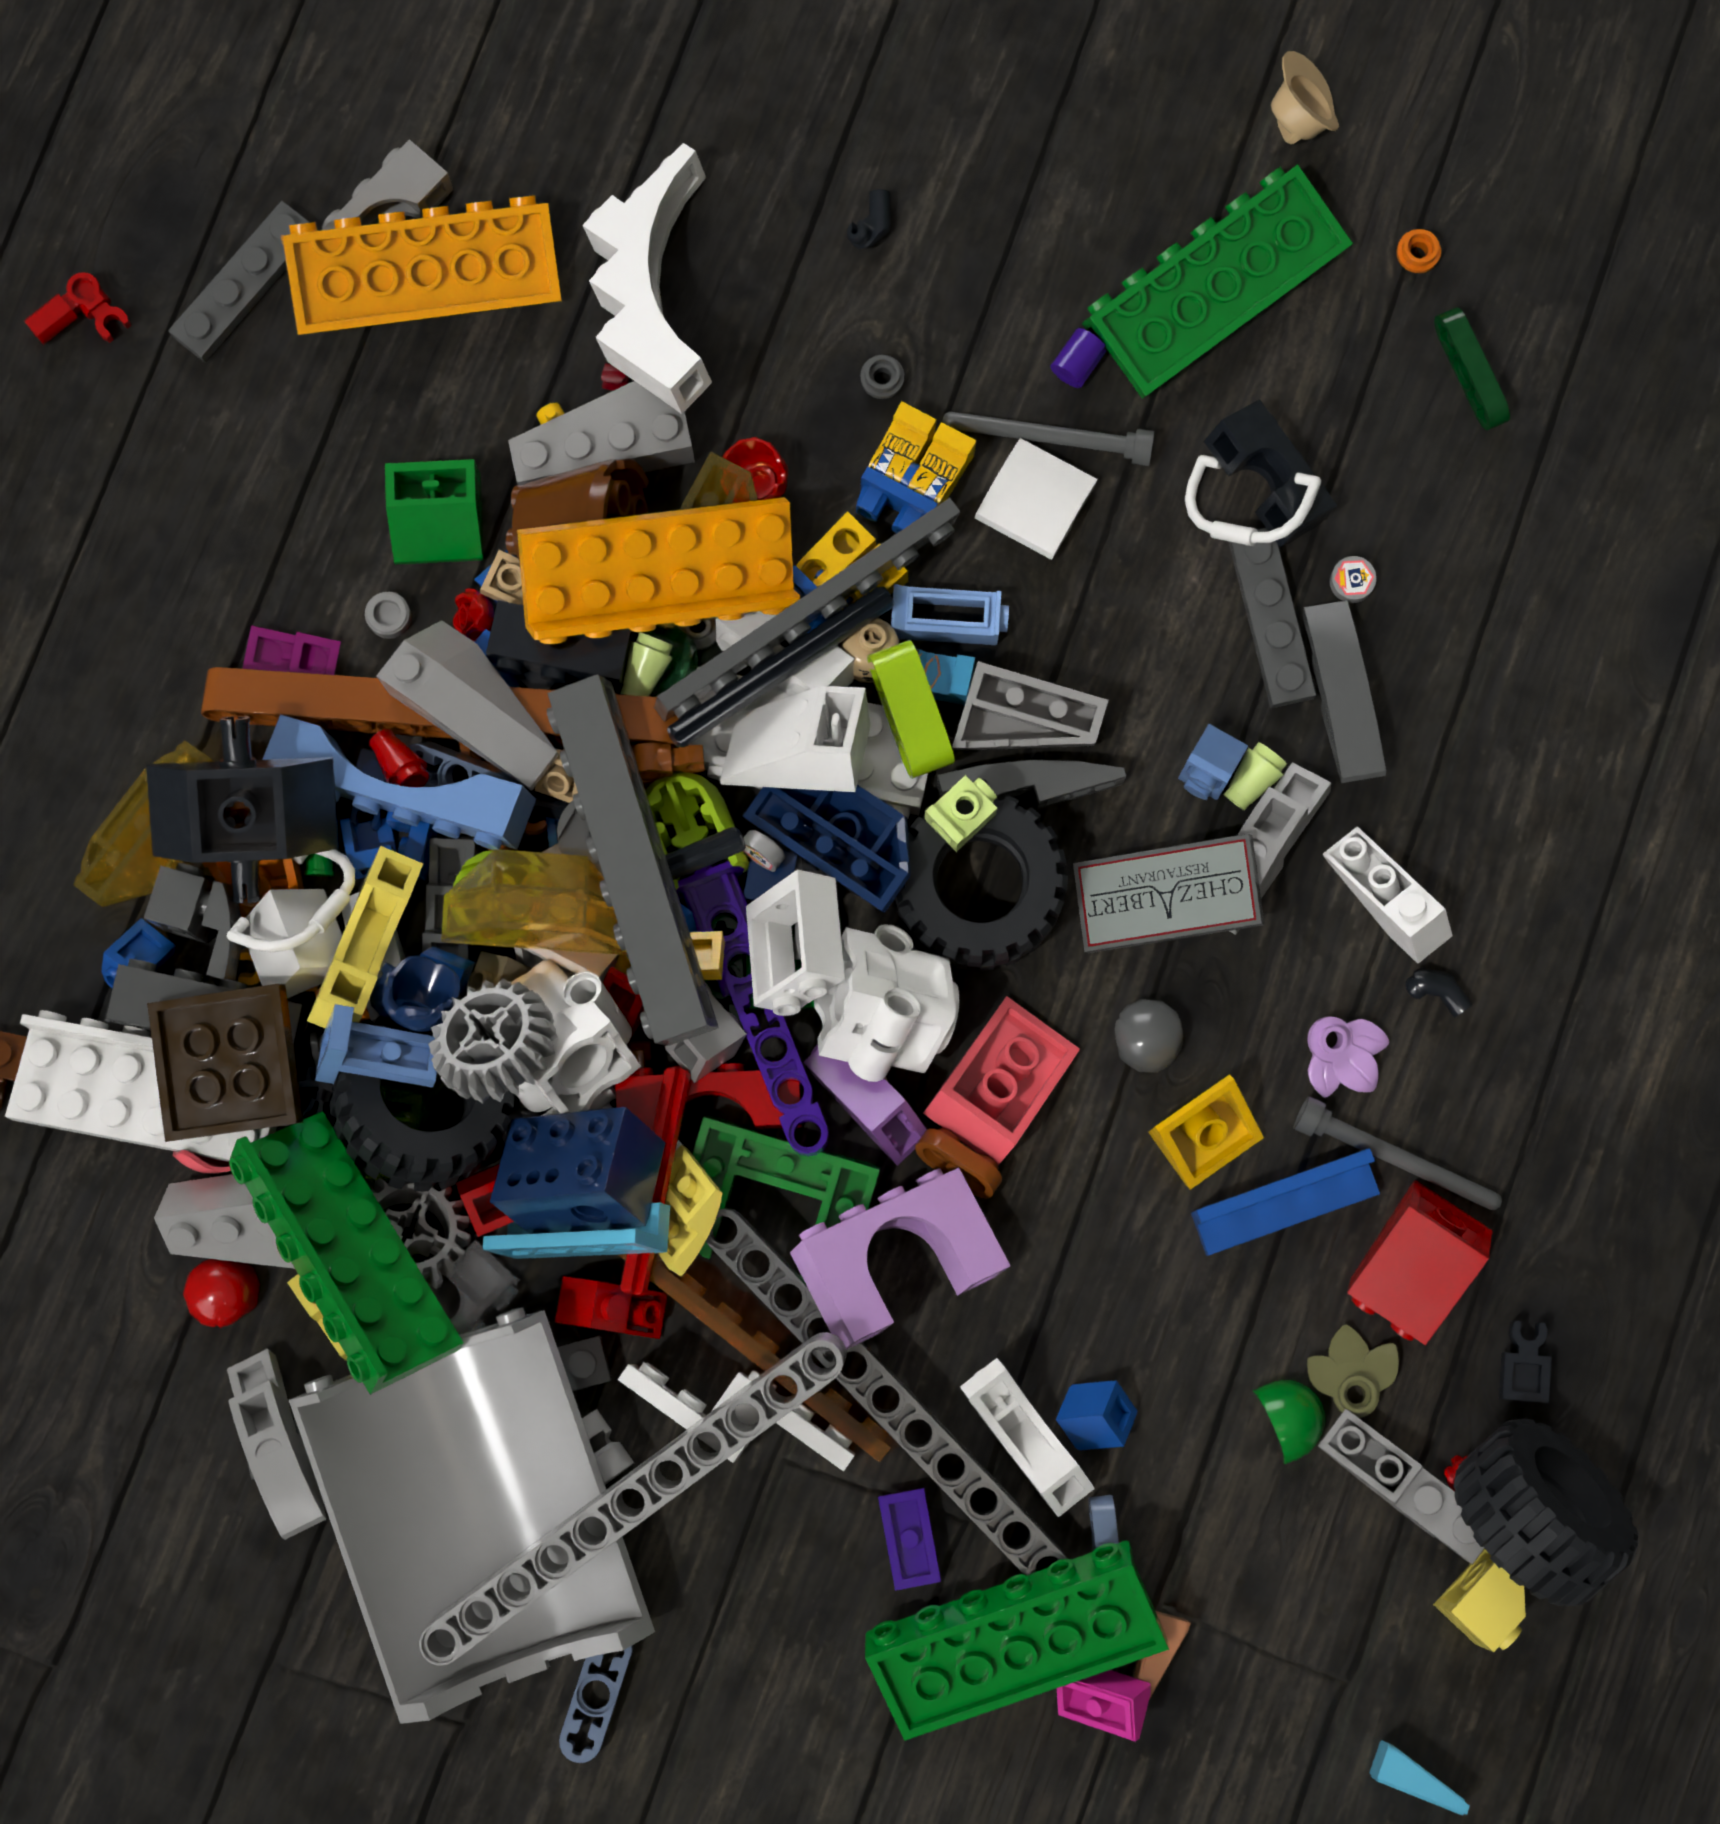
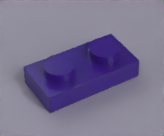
[878,1488,941,1591]

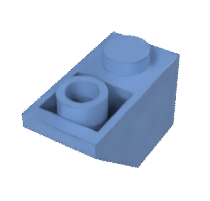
[1178,724,1248,800]

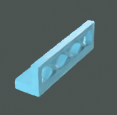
[483,1202,670,1259]

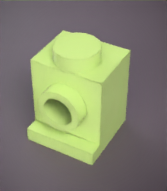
[925,775,997,852]

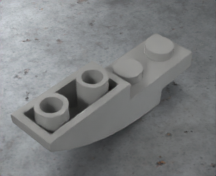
[1229,762,1331,935]
[227,1349,327,1540]
[1318,1409,1485,1565]

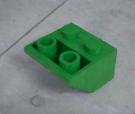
[385,459,484,565]

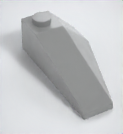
[376,620,559,791]

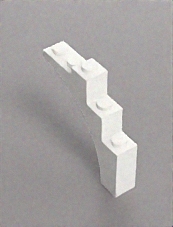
[582,143,712,414]

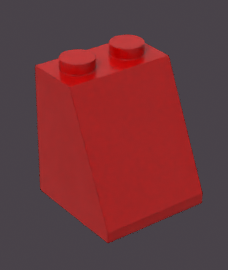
[1347,1180,1492,1345]

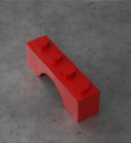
[615,1061,802,1130]

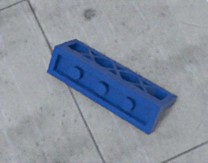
[1191,1148,1380,1256]

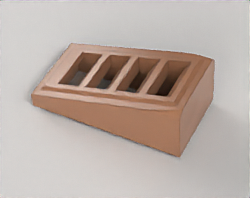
[1133,1611,1191,1700]

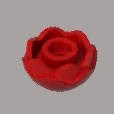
[453,588,494,642]

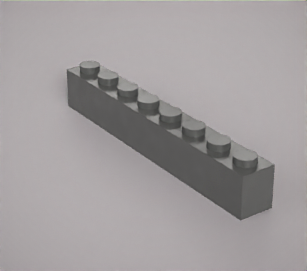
[547,674,719,1046]

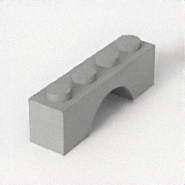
[322,139,454,230]

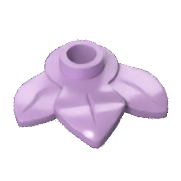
[1307,1016,1389,1098]

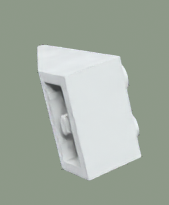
[720,686,870,792]

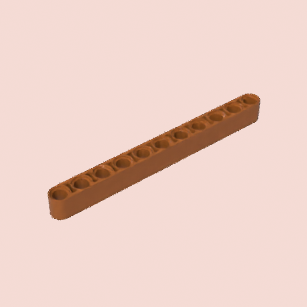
[201,667,680,748]

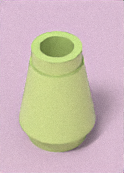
[621,632,673,696]
[1223,742,1287,811]

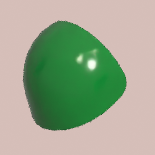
[1253,1380,1325,1465]

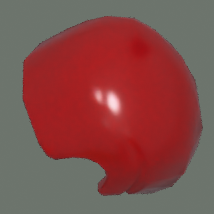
[721,437,788,503]
[183,1259,260,1328]

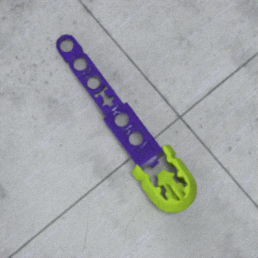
[646,771,829,1157]

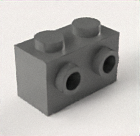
[144,862,214,944]

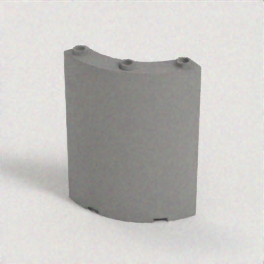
[289,1307,655,1724]

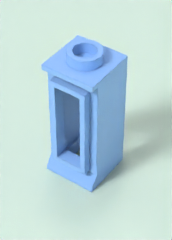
[891,584,1009,645]

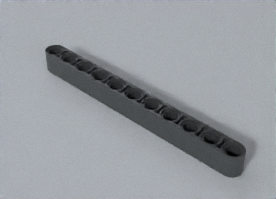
[706,1208,1068,1575]

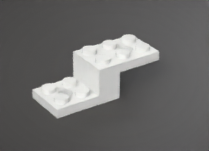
[618,1362,855,1471]

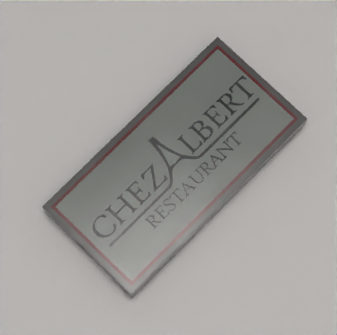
[1073,834,1265,953]

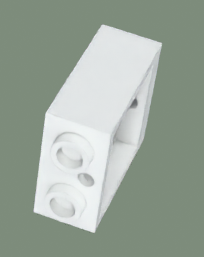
[746,869,845,1016]

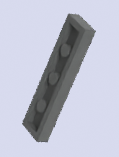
[168,201,310,362]
[1228,528,1316,709]

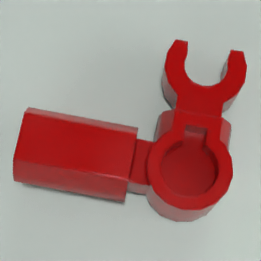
[24,272,131,345]

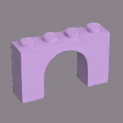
[790,1168,1010,1350]

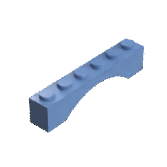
[262,714,536,851]

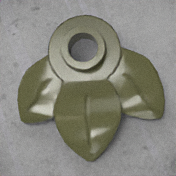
[1307,1325,1399,1418]

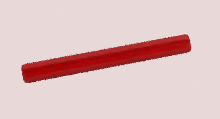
[620,1067,691,1296]

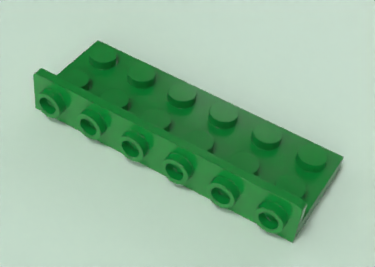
[1081,165,1353,399]
[229,1111,464,1395]
[865,1540,1169,1741]

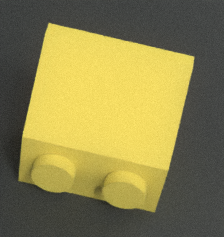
[1433,1549,1526,1652]

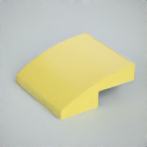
[658,1144,722,1277]

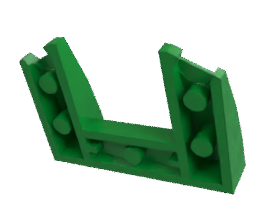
[693,1114,881,1278]

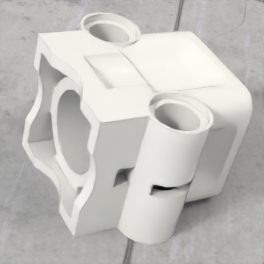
[814,924,959,1082]
[493,959,641,1114]

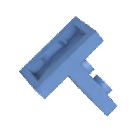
[315,1004,437,1087]

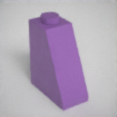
[804,1044,927,1166]

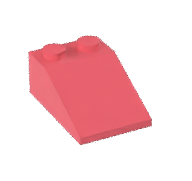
[923,996,1080,1165]

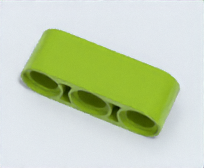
[867,640,955,779]

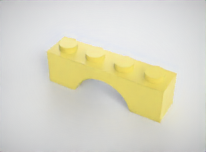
[307,846,423,1028]

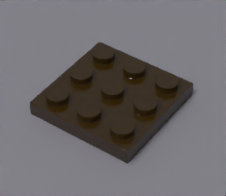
[147,984,304,1142]

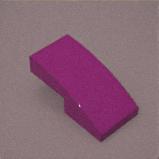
[242,626,341,675]

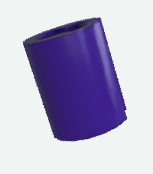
[1050,328,1106,388]

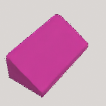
[1056,1670,1151,1742]

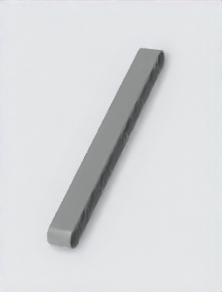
[419,1332,847,1666]

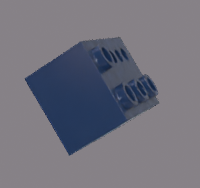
[490,1107,666,1234]

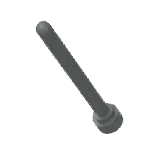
[942,412,1154,466]
[1293,1096,1502,1210]

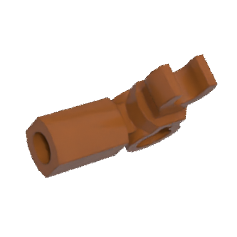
[632,743,705,791]

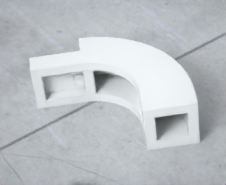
[960,1358,1095,1517]

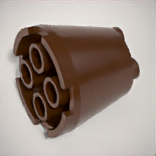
[506,459,651,561]

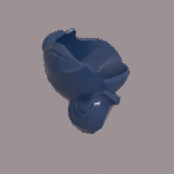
[370,956,463,1032]

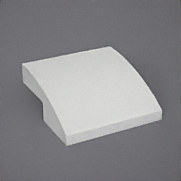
[975,438,1097,560]

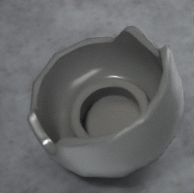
[1114,999,1183,1073]

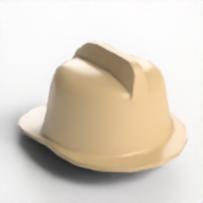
[1271,51,1339,144]

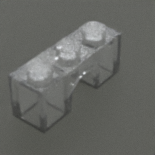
[444,1240,521,1335]

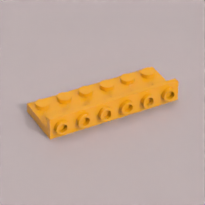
[281,195,562,335]
[517,497,800,644]

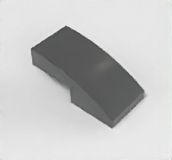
[201,881,241,980]

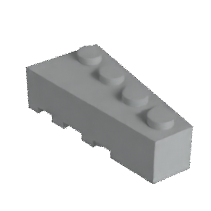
[508,381,695,485]

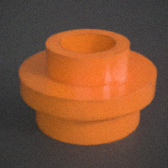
[1396,229,1441,273]

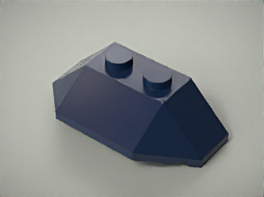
[743,784,911,913]

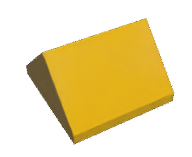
[1149,1074,1264,1190]

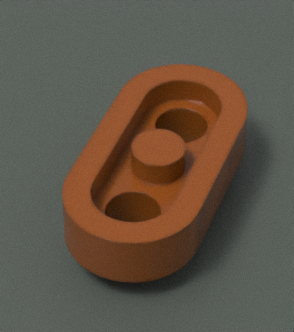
[915,1128,1002,1198]

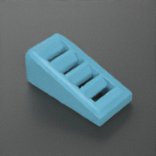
[1369,1740,1470,1816]

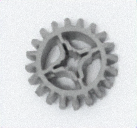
[428,978,558,1104]
[371,1177,471,1289]

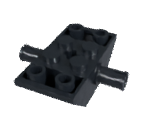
[146,716,339,903]

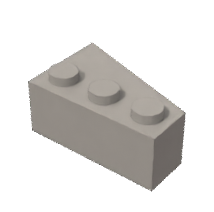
[952,661,1108,751]
[154,1174,295,1269]

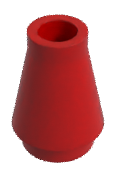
[369,729,429,787]

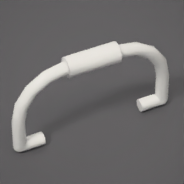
[1185,455,1321,546]
[227,849,355,953]

